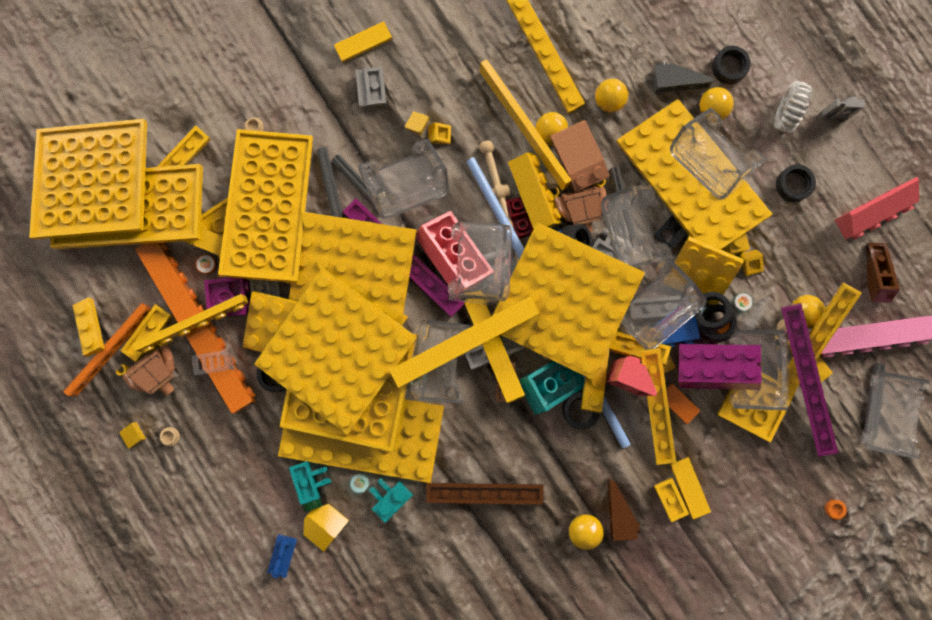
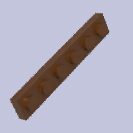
[426,482,544,505]

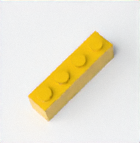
[508,152,562,229]

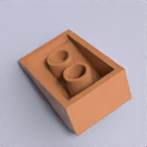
[550,120,610,192]

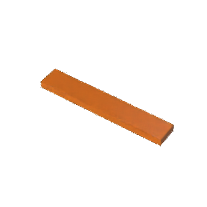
[63,303,152,396]

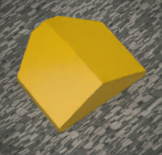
[303,504,349,552]

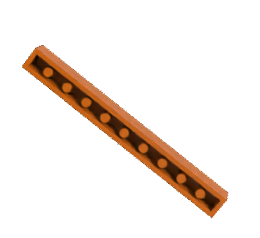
[135,242,256,414]

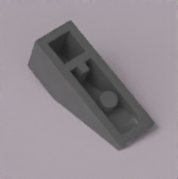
[651,62,714,94]

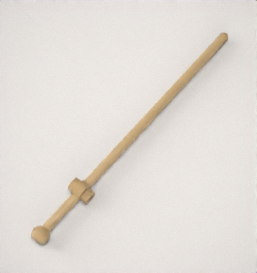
[479,140,549,359]

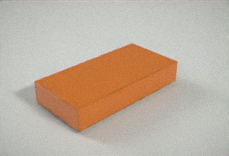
[666,383,701,424]

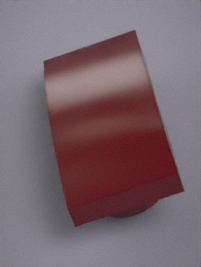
[506,196,534,239]

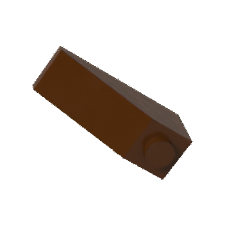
[866,243,900,303]
[607,479,640,541]

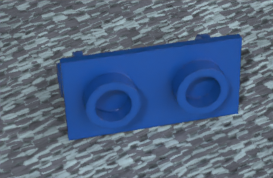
[267,534,297,578]

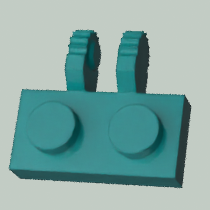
[289,461,331,505]
[369,478,413,523]

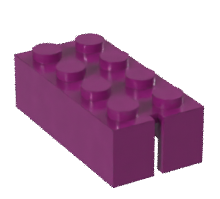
[679,344,761,390]

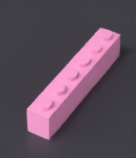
[821,316,932,358]

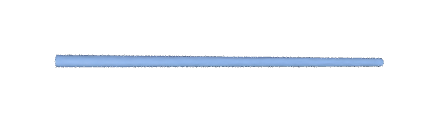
[466,157,631,449]

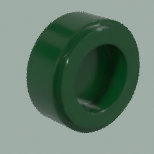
[302,499,323,512]

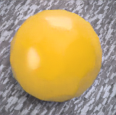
[595,78,628,113]
[699,87,734,122]
[535,112,568,146]
[791,295,825,329]
[569,514,604,550]

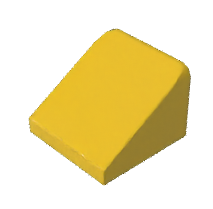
[404,111,430,136]
[428,122,451,144]
[739,250,764,276]
[119,422,146,449]

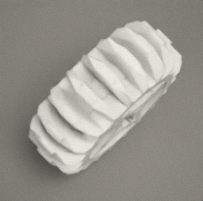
[774,81,812,133]

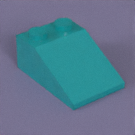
[519,360,585,415]

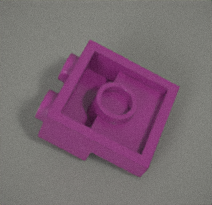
[204,278,251,318]

